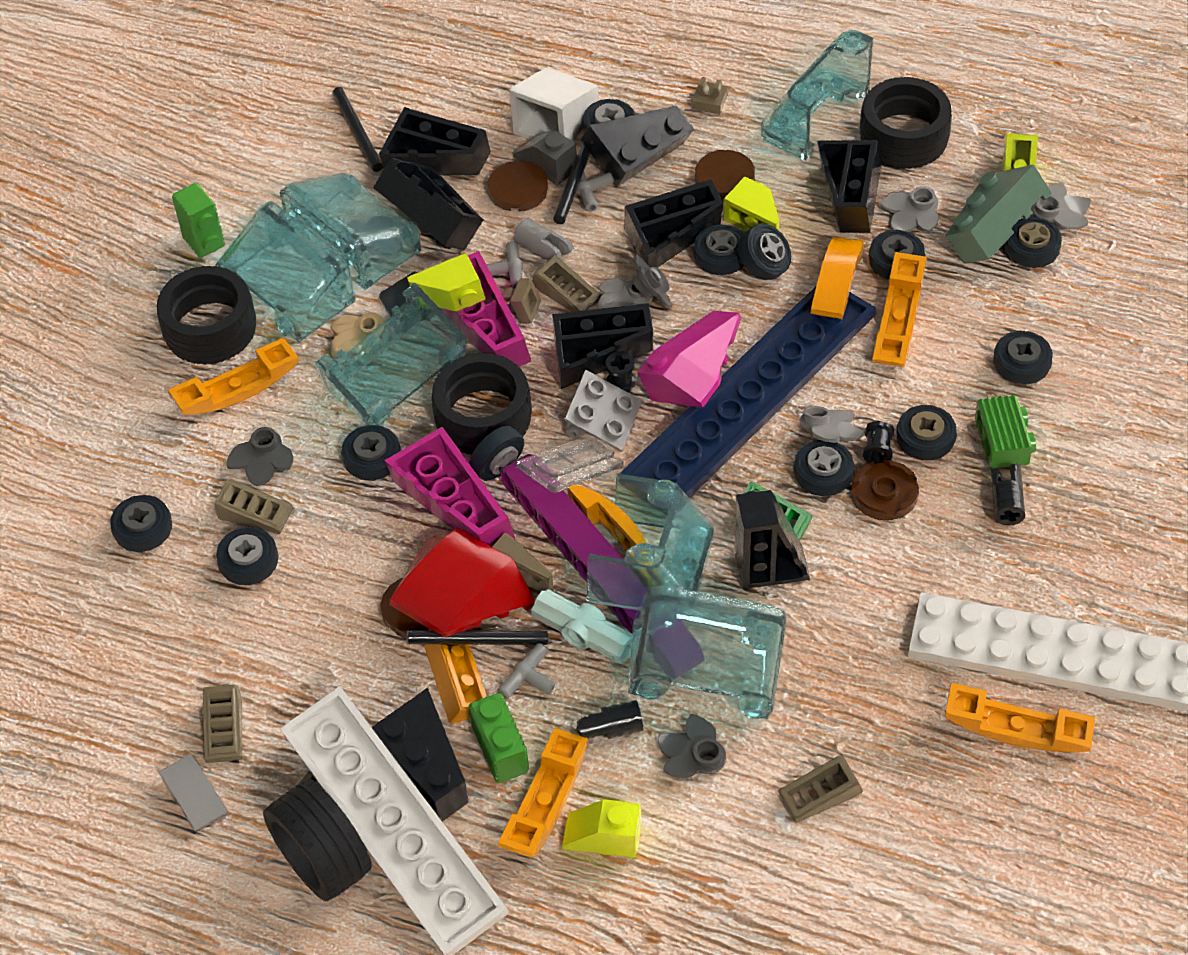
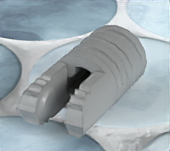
[514,218,574,261]

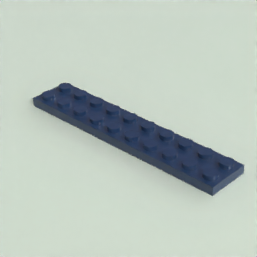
[620,286,876,516]

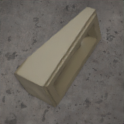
[532,255,601,312]
[215,480,293,534]
[493,533,554,594]
[203,684,242,763]
[777,754,863,823]

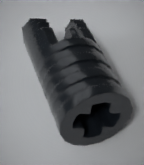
[991,463,1026,526]
[575,700,644,739]

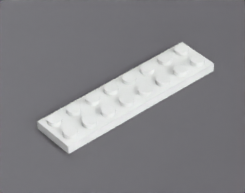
[908,592,1188,712]
[280,686,509,955]

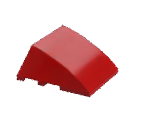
[389,528,535,638]

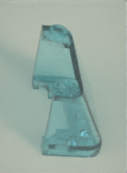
[761,30,873,160]
[280,172,421,290]
[215,201,356,343]
[314,283,467,426]
[628,585,786,719]

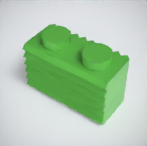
[172,183,225,258]
[975,394,1036,469]
[468,693,529,783]

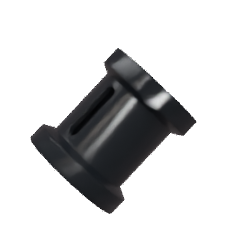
[606,351,635,393]
[862,421,895,464]

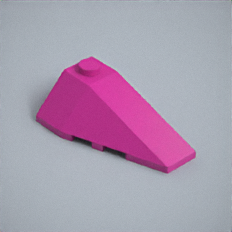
[637,311,741,408]

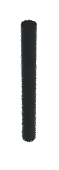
[332,87,383,172]
[553,143,590,224]
[406,630,548,645]

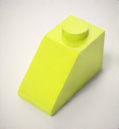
[1002,133,1038,171]
[724,177,780,231]
[407,253,486,312]
[562,799,641,858]

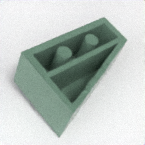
[946,165,1052,264]

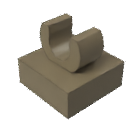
[692,77,728,115]
[502,278,541,323]

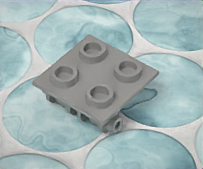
[564,370,642,451]

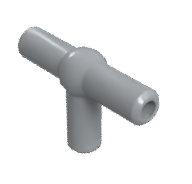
[576,172,614,212]
[486,241,523,289]
[497,644,555,699]

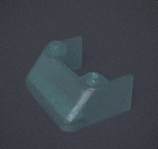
[587,474,714,616]

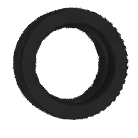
[860,77,952,169]
[157,266,256,365]
[432,353,532,455]
[263,779,372,901]

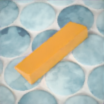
[424,629,487,723]

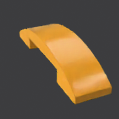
[811,236,865,319]
[872,252,927,367]
[168,337,299,415]
[567,483,654,593]
[944,682,1095,752]
[498,728,588,858]

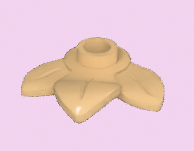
[331,313,386,368]

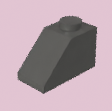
[513,129,577,186]

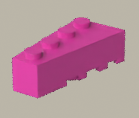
[440,251,532,367]
[384,427,516,547]

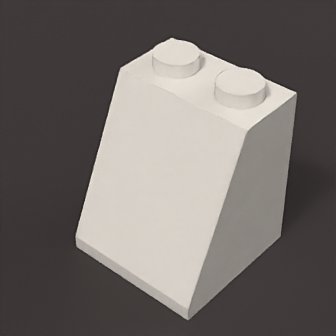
[509,67,599,141]

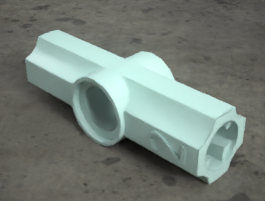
[531,589,636,664]

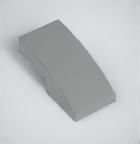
[158,754,228,833]

